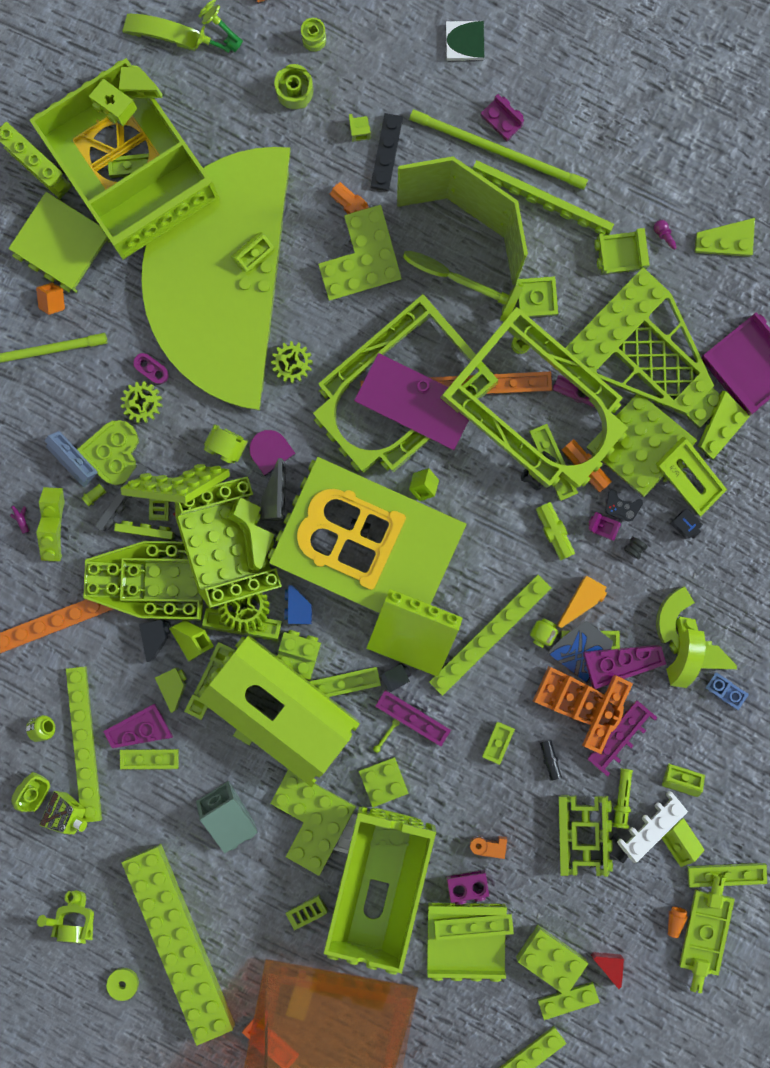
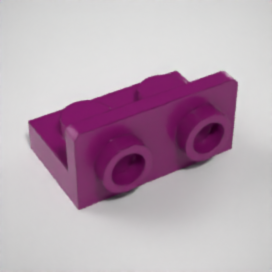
[480,94,524,141]

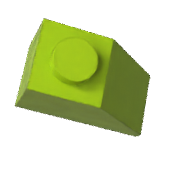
[119,65,162,98]
[701,641,737,669]
[155,667,187,713]

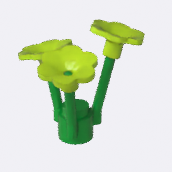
[195,0,243,53]

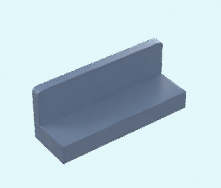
[44,431,98,487]

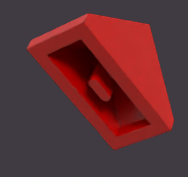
[591,952,624,989]

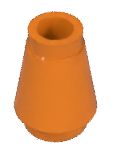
[667,907,688,938]

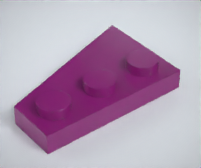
[103,703,173,748]

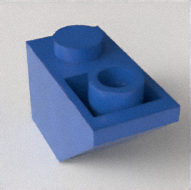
[284,585,312,624]

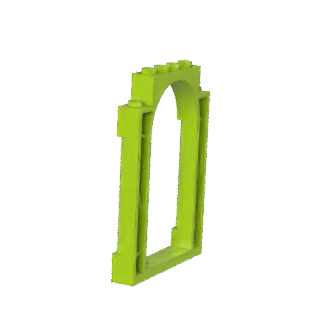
[313,294,498,473]
[440,307,629,488]

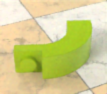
[656,586,695,655]
[666,616,706,688]

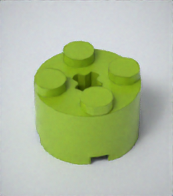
[274,64,314,109]
[203,424,248,464]

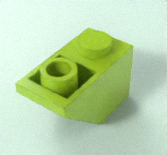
[169,620,214,662]

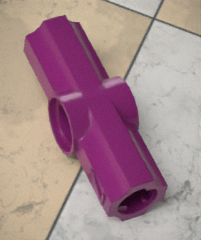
[552,375,595,408]

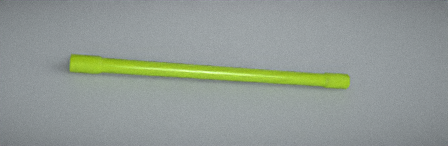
[409,109,588,190]
[0,333,108,363]

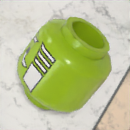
[26,715,55,742]

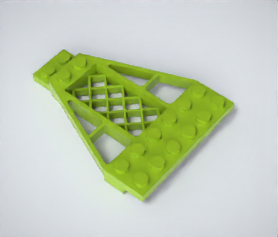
[565,267,721,428]

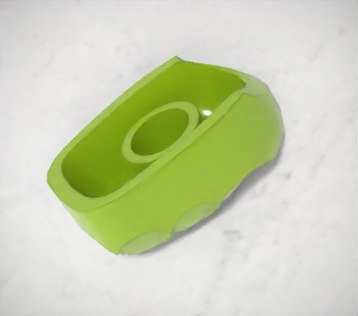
[11,772,50,812]

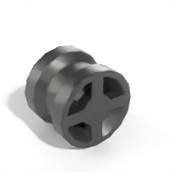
[623,536,648,560]

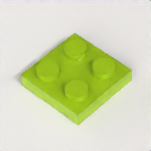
[517,276,558,318]
[359,757,409,808]

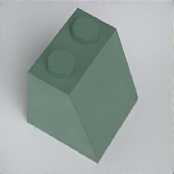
[196,781,258,853]

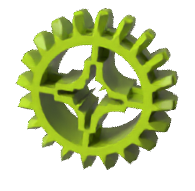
[217,593,270,634]

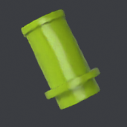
[82,483,107,506]

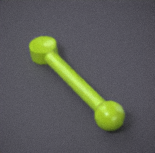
[373,719,400,753]

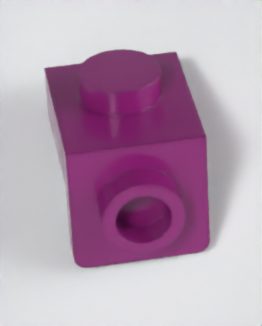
[588,512,621,541]

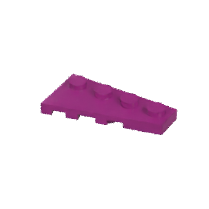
[583,645,666,689]

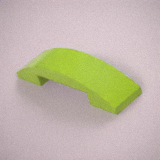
[122,13,200,51]
[184,642,236,720]

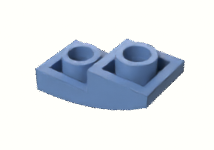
[706,672,749,710]

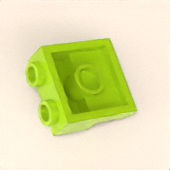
[277,629,321,680]

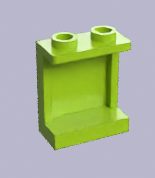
[594,228,650,275]

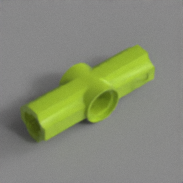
[535,502,575,561]

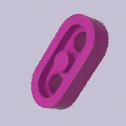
[133,353,169,385]

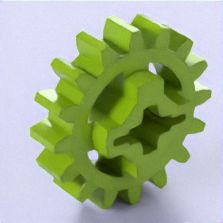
[271,341,313,384]
[120,381,163,423]

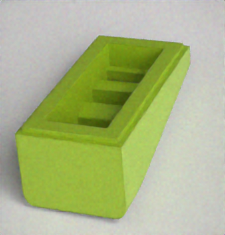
[149,499,170,521]
[285,894,328,931]

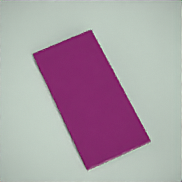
[354,353,469,450]

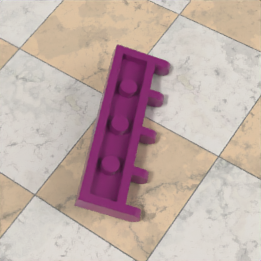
[586,700,657,777]

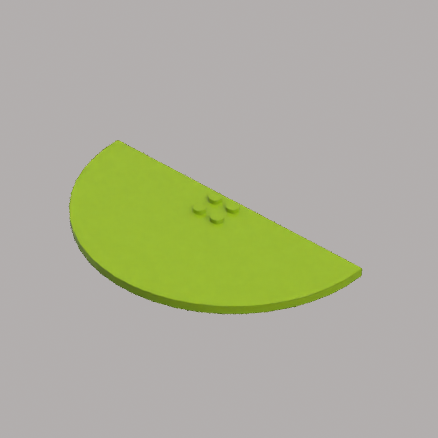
[141,147,291,411]

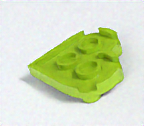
[77,420,139,486]

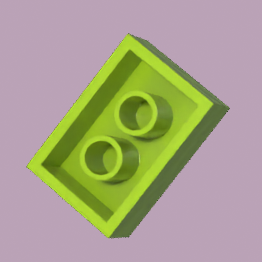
[516,925,588,996]

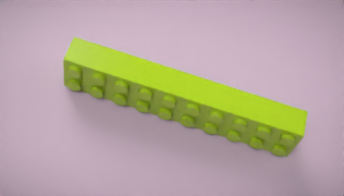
[121,844,235,1046]

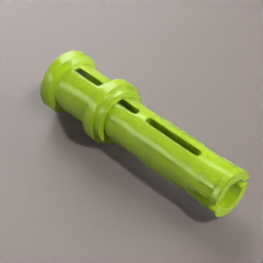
[612,768,633,829]

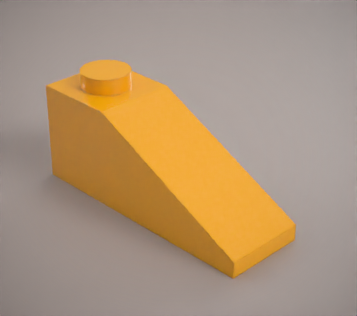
[557,576,607,628]

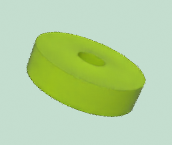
[107,968,139,1001]

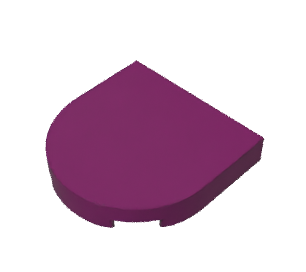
[250,430,296,476]

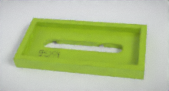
[656,437,727,517]

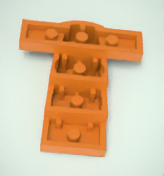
[533,666,633,754]

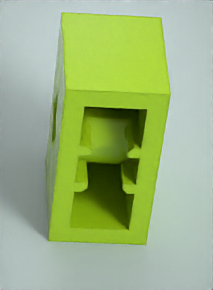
[89,79,137,126]

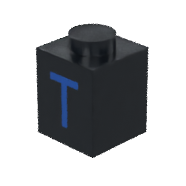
[670,509,703,539]

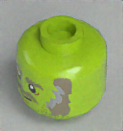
[530,618,558,648]

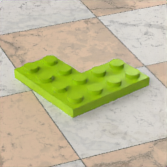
[318,205,402,301]
[121,464,230,504]
[270,769,357,876]

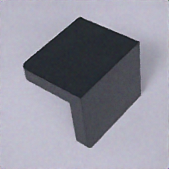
[609,833,628,863]

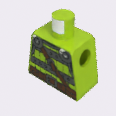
[39,791,87,835]

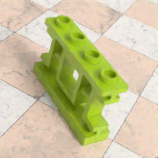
[0,122,72,200]
[559,795,613,877]

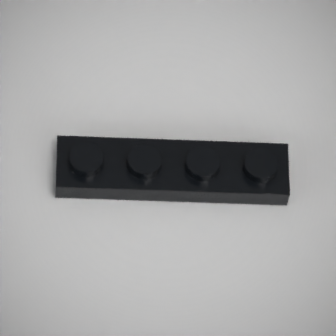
[370,113,403,192]

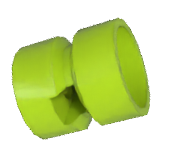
[301,18,326,52]

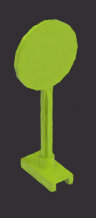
[403,251,524,322]

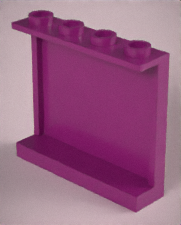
[701,312,770,416]

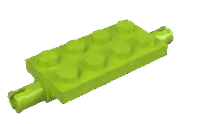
[679,875,735,994]

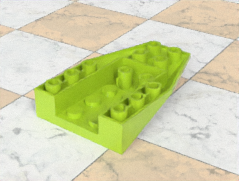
[83,541,203,621]

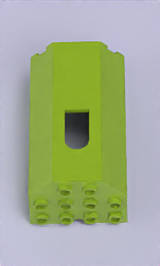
[198,635,360,787]
[324,806,436,975]

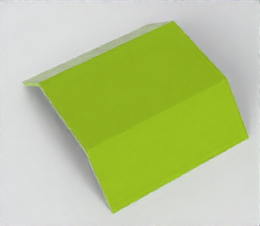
[397,156,528,286]

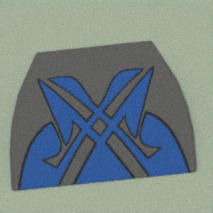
[548,621,613,684]

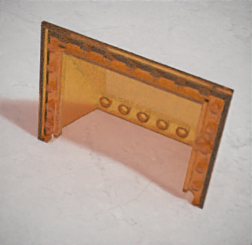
[244,959,418,1068]

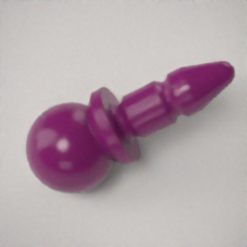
[653,220,677,250]

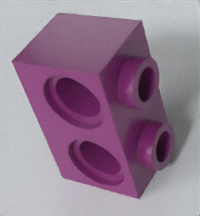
[446,870,490,905]

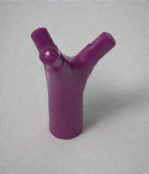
[10,506,30,534]

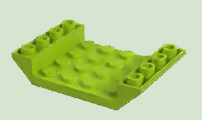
[175,476,282,608]

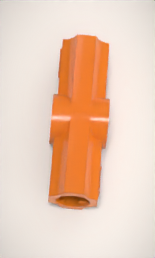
[329,182,369,214]
[561,439,612,493]

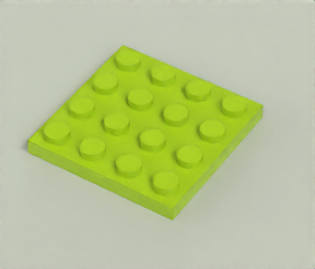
[587,395,697,497]

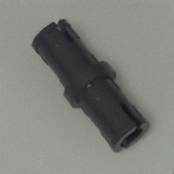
[540,740,562,781]

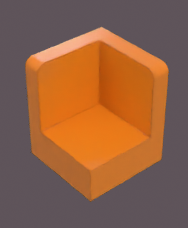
[36,282,65,315]

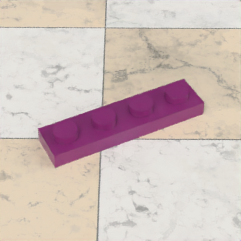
[375,690,451,746]

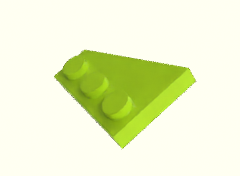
[694,218,755,257]
[698,391,750,459]

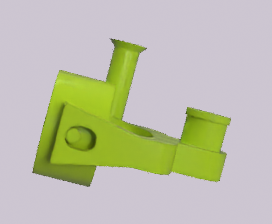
[37,890,94,944]

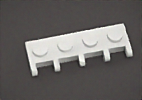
[617,791,688,863]

